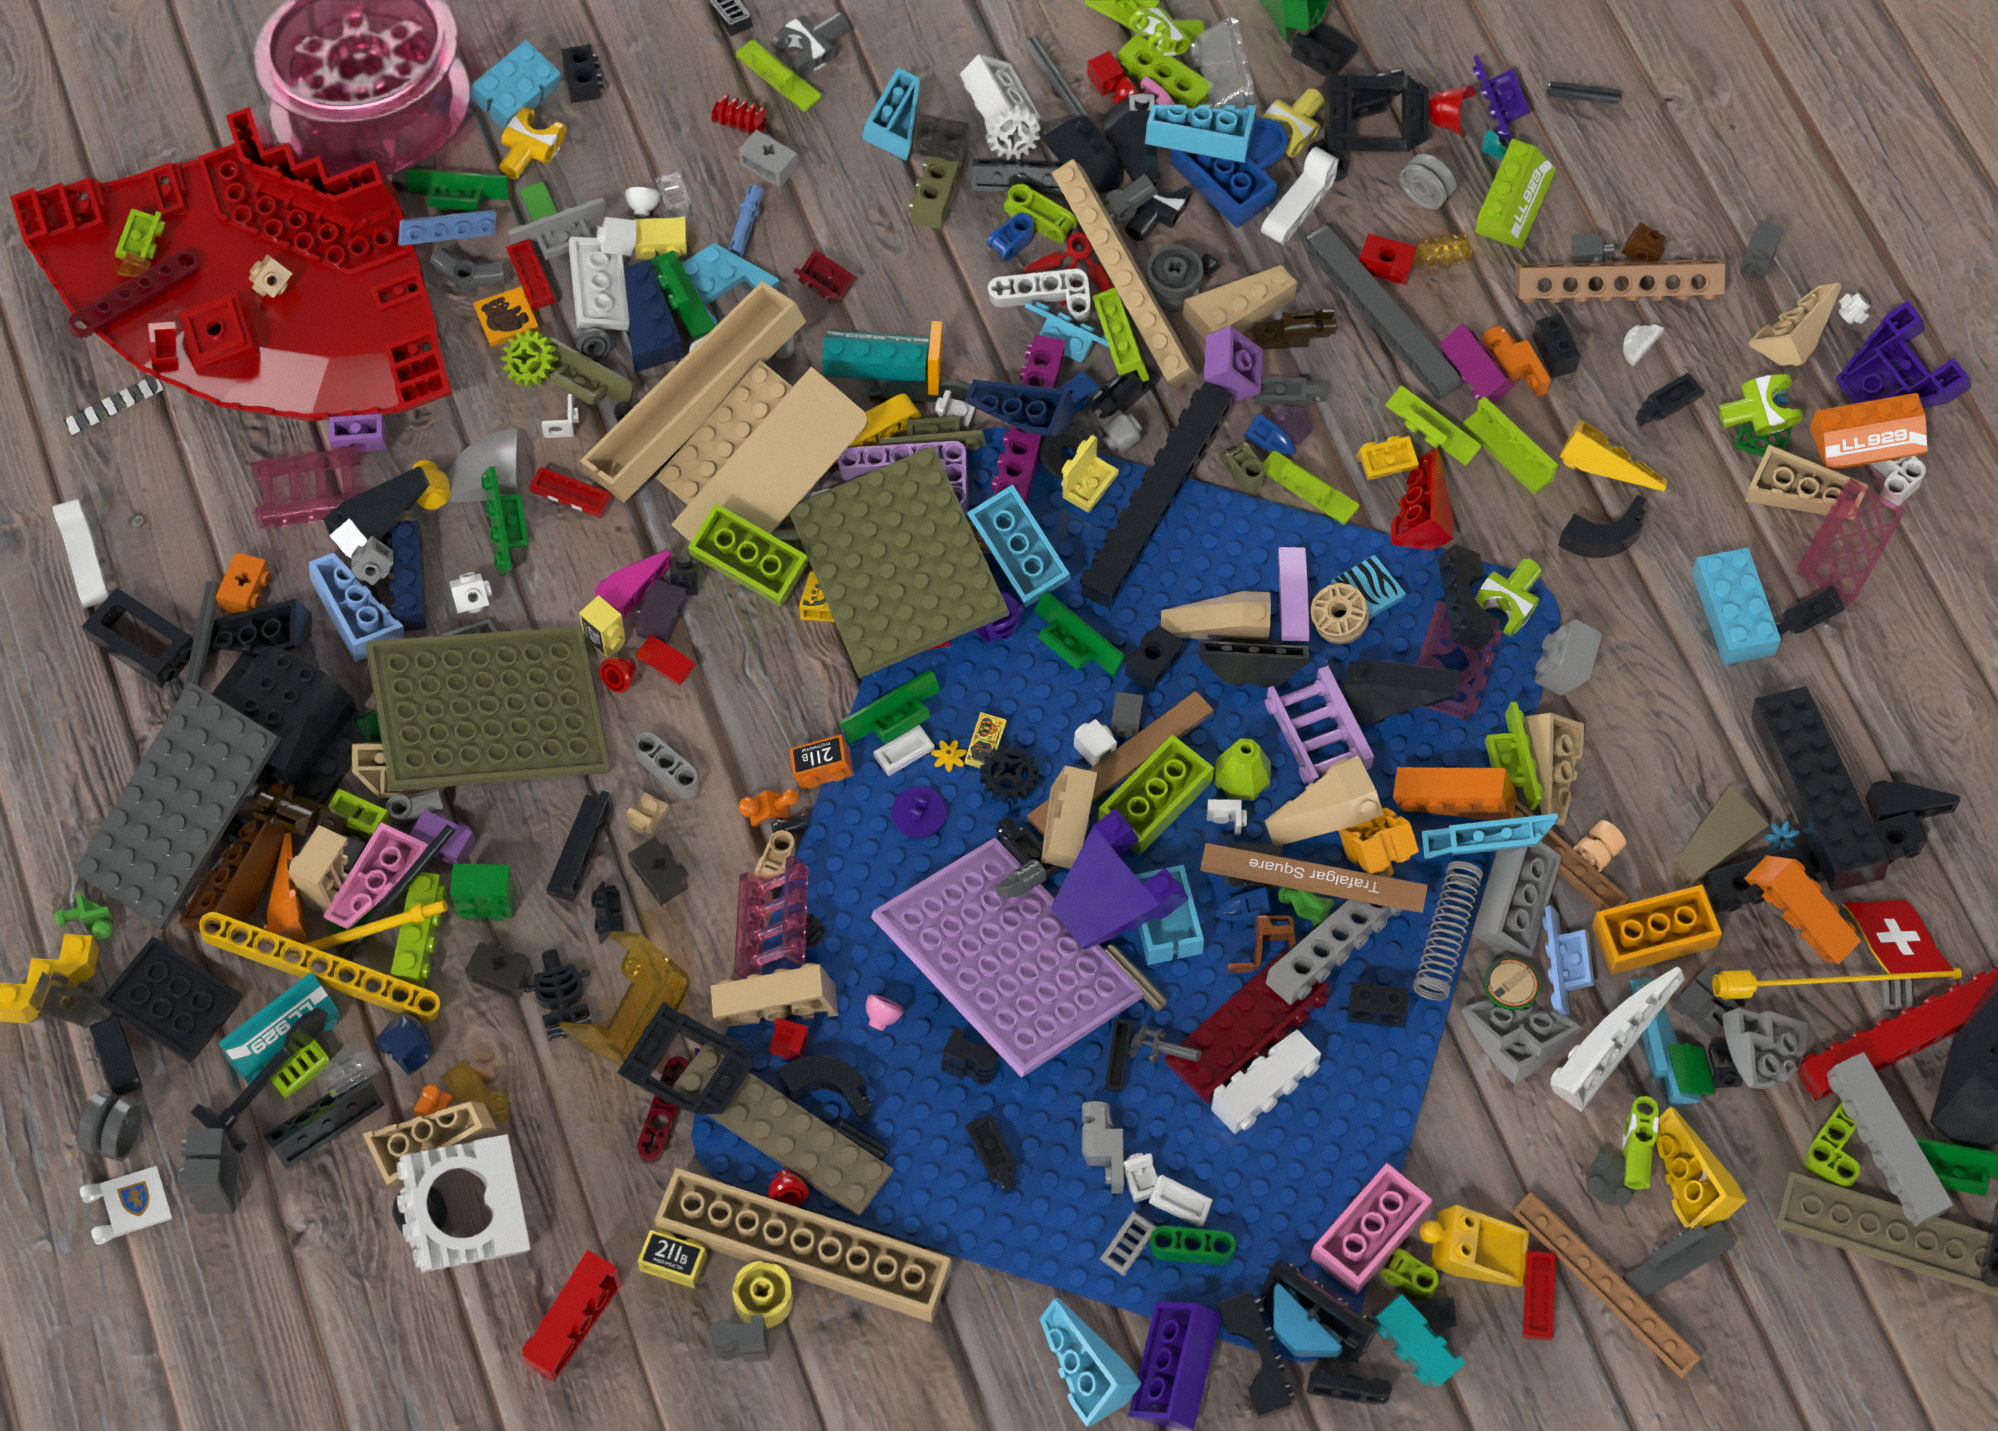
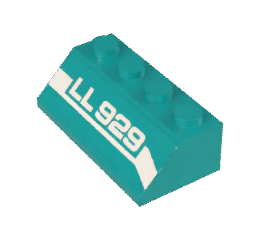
[821,330,930,382]
[219,972,341,1085]

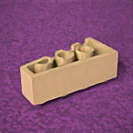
[1183,265,1297,341]
[1745,445,1868,520]

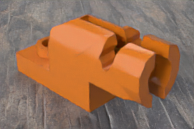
[1482,326,1551,397]

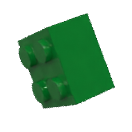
[450,864,516,921]

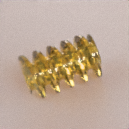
[1416,232,1472,271]

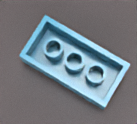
[967,484,1071,607]
[1692,548,1781,665]

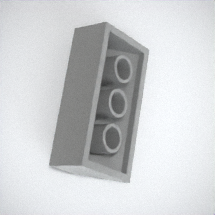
[1472,841,1562,958]

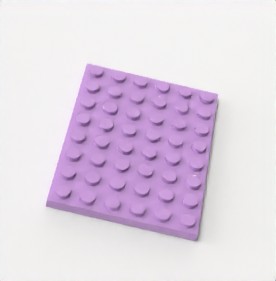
[871,838,1145,1078]

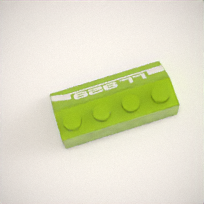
[1475,138,1556,249]

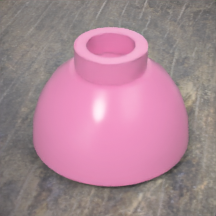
[866,994,904,1031]

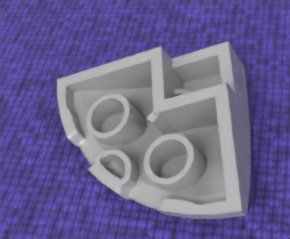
[446,428,519,503]
[1462,1000,1582,1084]
[1722,1008,1808,1089]

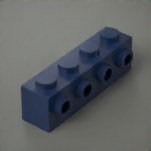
[387,520,427,631]

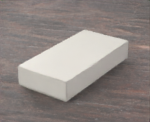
[873,725,934,776]
[1149,1175,1212,1228]

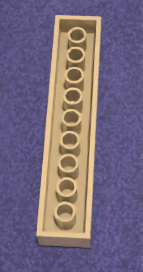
[654,1168,951,1323]

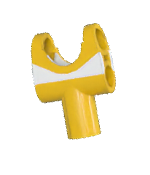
[499,107,566,179]

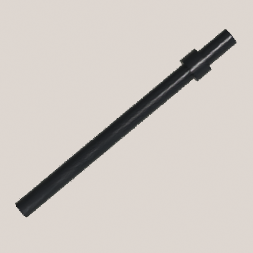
[339,824,455,960]

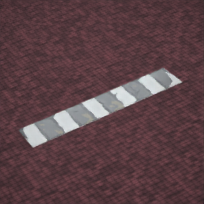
[63,376,164,435]

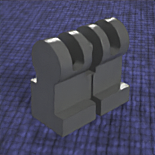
[1672,961,1749,1037]
[709,1315,769,1362]

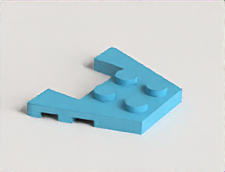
[682,243,780,338]

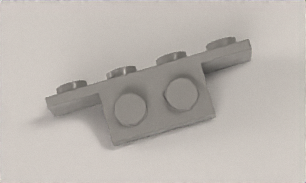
[508,198,608,260]

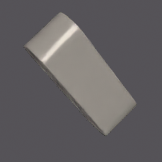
[634,732,700,799]

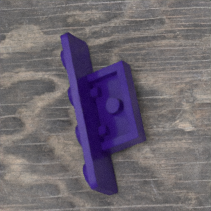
[1473,55,1531,143]

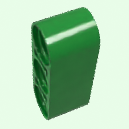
[1150,1226,1236,1266]

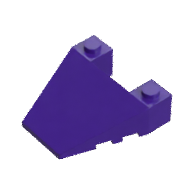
[1836,300,1971,408]
[1050,808,1189,949]

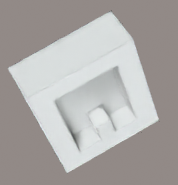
[935,390,976,431]
[1206,800,1247,836]

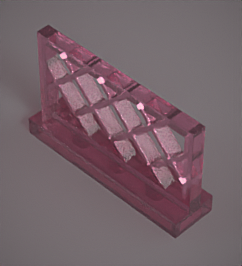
[1794,478,1906,604]

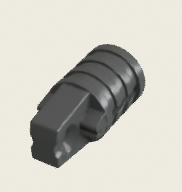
[995,860,1046,899]

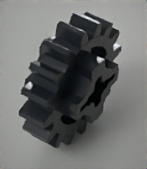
[979,745,1039,804]

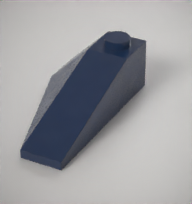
[965,379,1077,436]

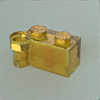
[441,1060,511,1122]

